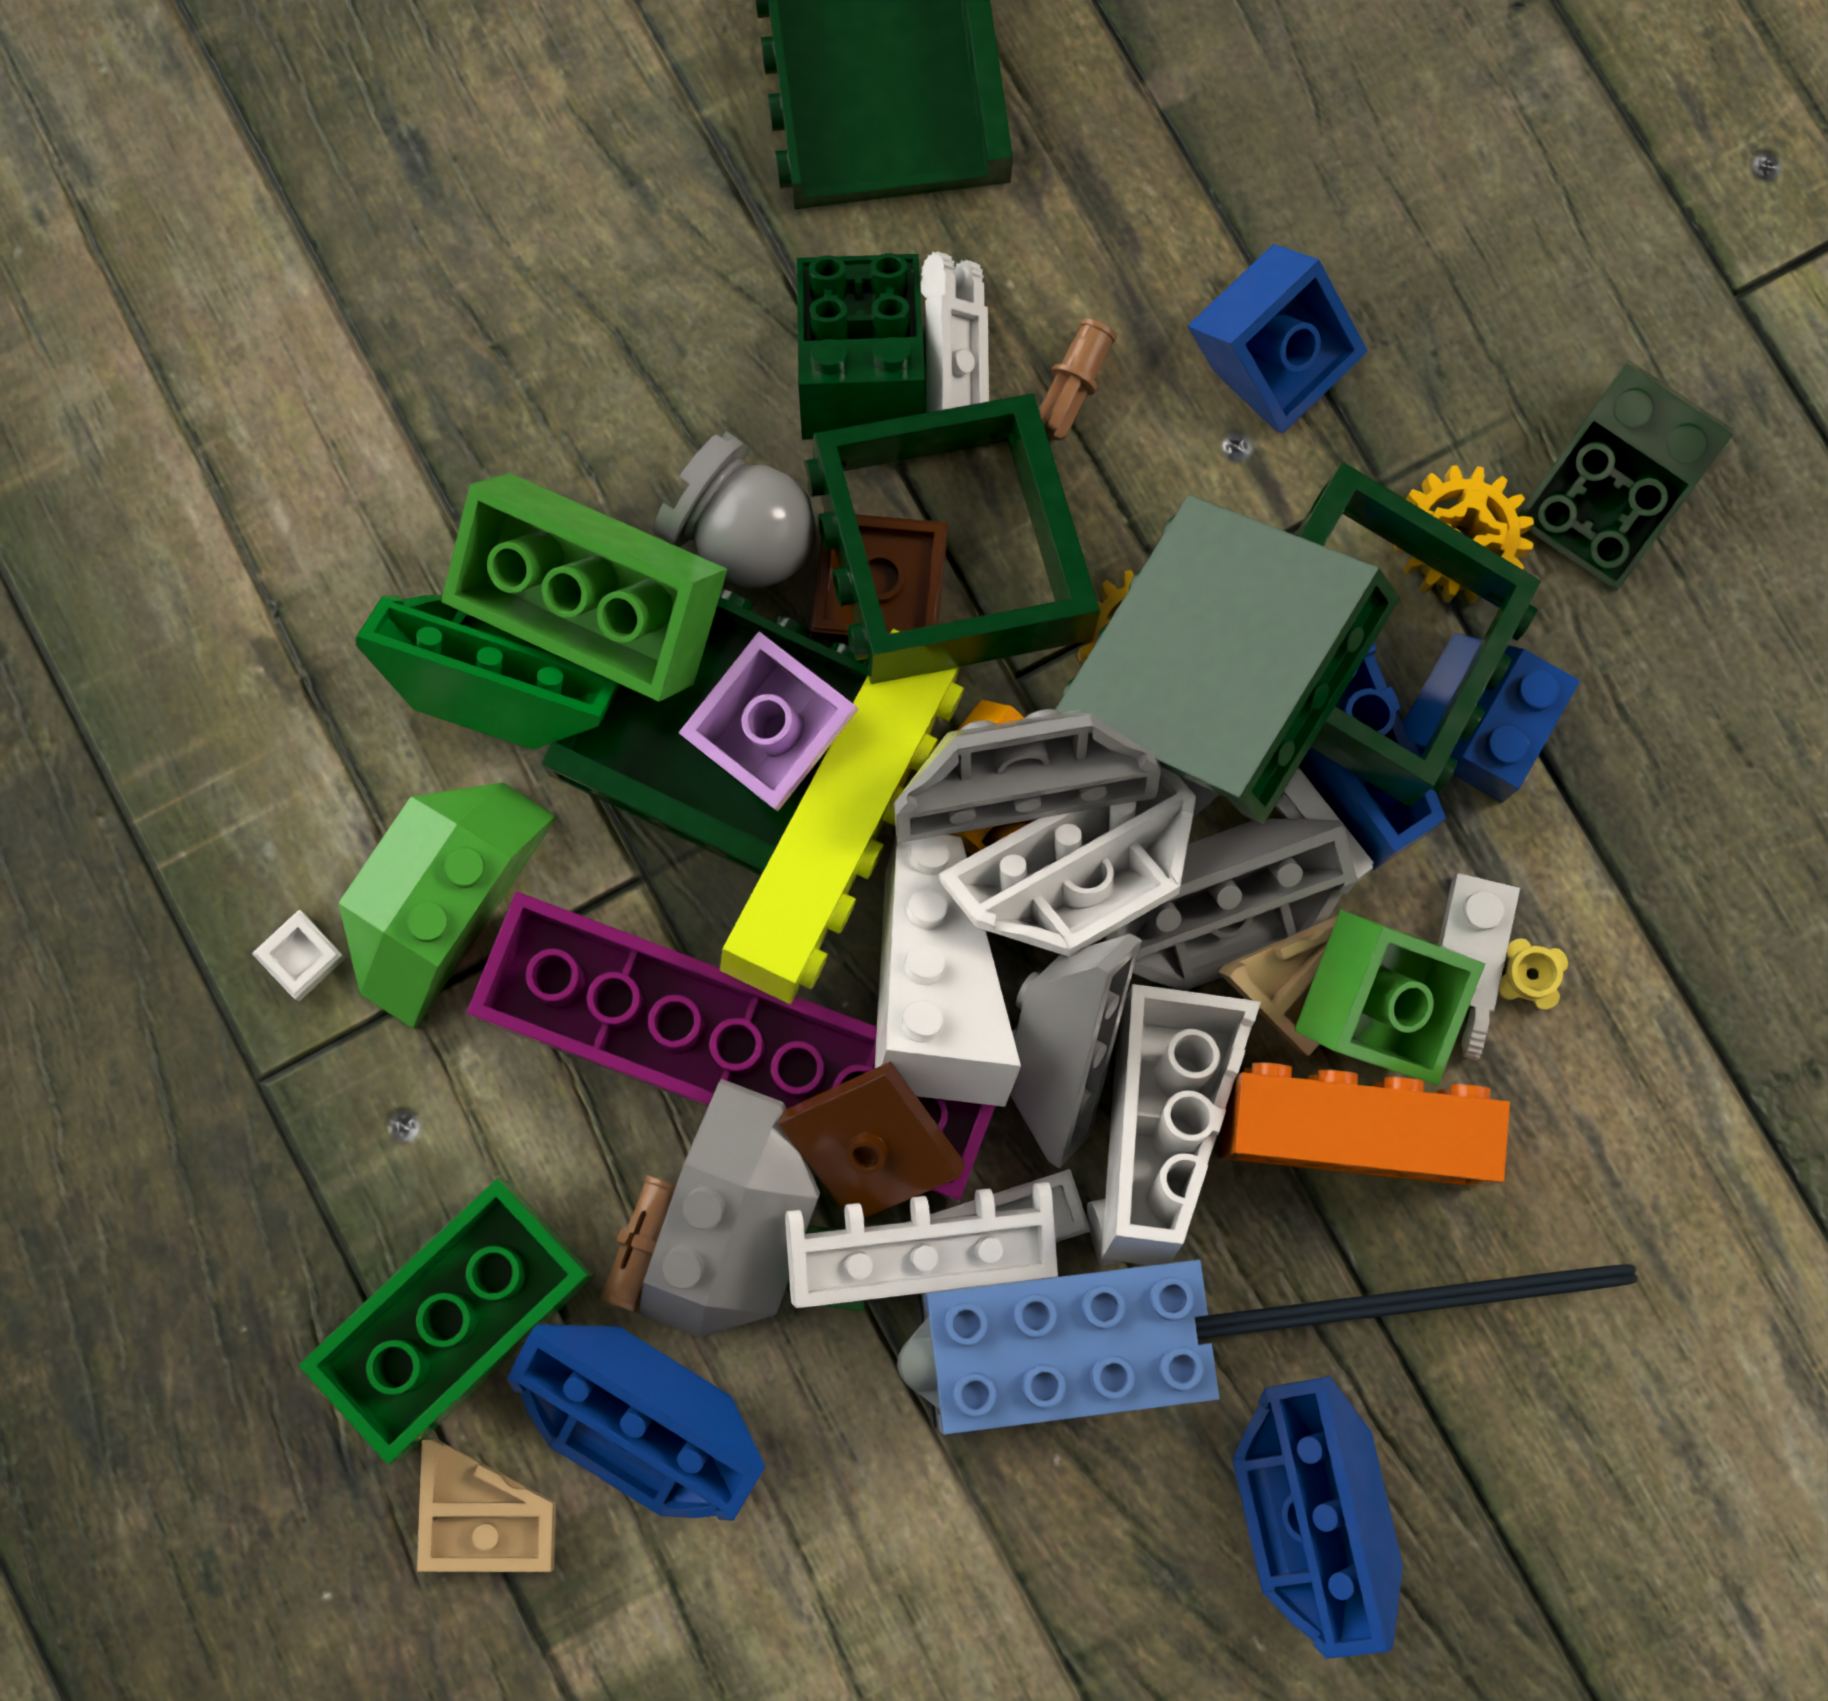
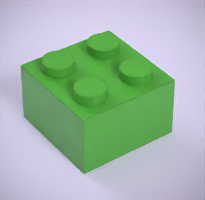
[1294,909,1486,1086]

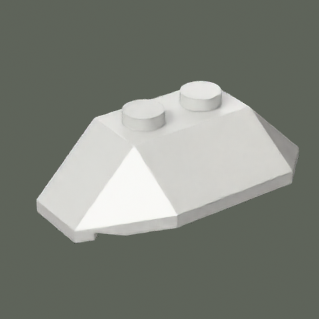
[939,767,1196,957]

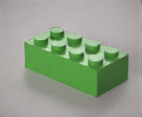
[441,473,728,702]

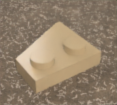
[1218,916,1338,1057]
[417,1439,556,1572]

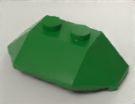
[356,595,621,750]

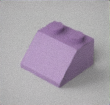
[679,632,859,811]

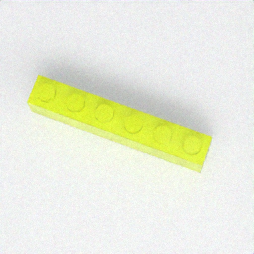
[720,628,964,1005]

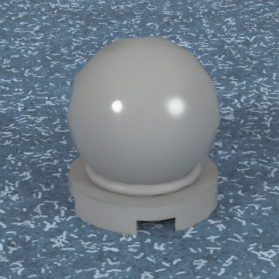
[654,431,816,590]

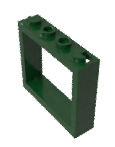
[804,393,1100,684]
[1296,461,1541,807]

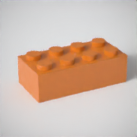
[1219,1063,1510,1187]

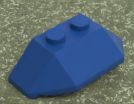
[506,1324,766,1521]
[1232,1376,1403,1659]

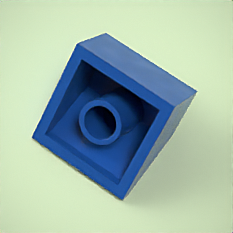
[1187,244,1368,434]
[1402,633,1580,803]

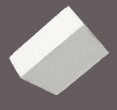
[252,910,347,1002]

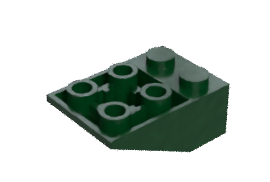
[797,253,926,440]
[1517,359,1733,591]

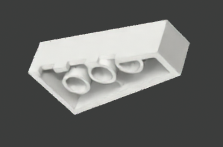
[875,835,1021,1107]
[1101,984,1261,1265]

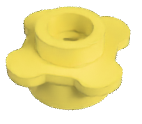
[1498,938,1568,1010]

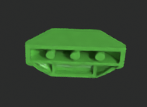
[338,782,557,1029]

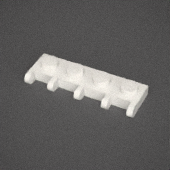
[785,1182,1058,1308]

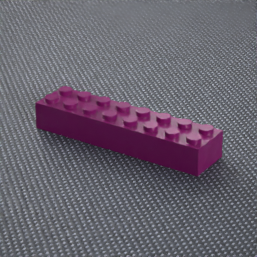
[466,891,995,1203]

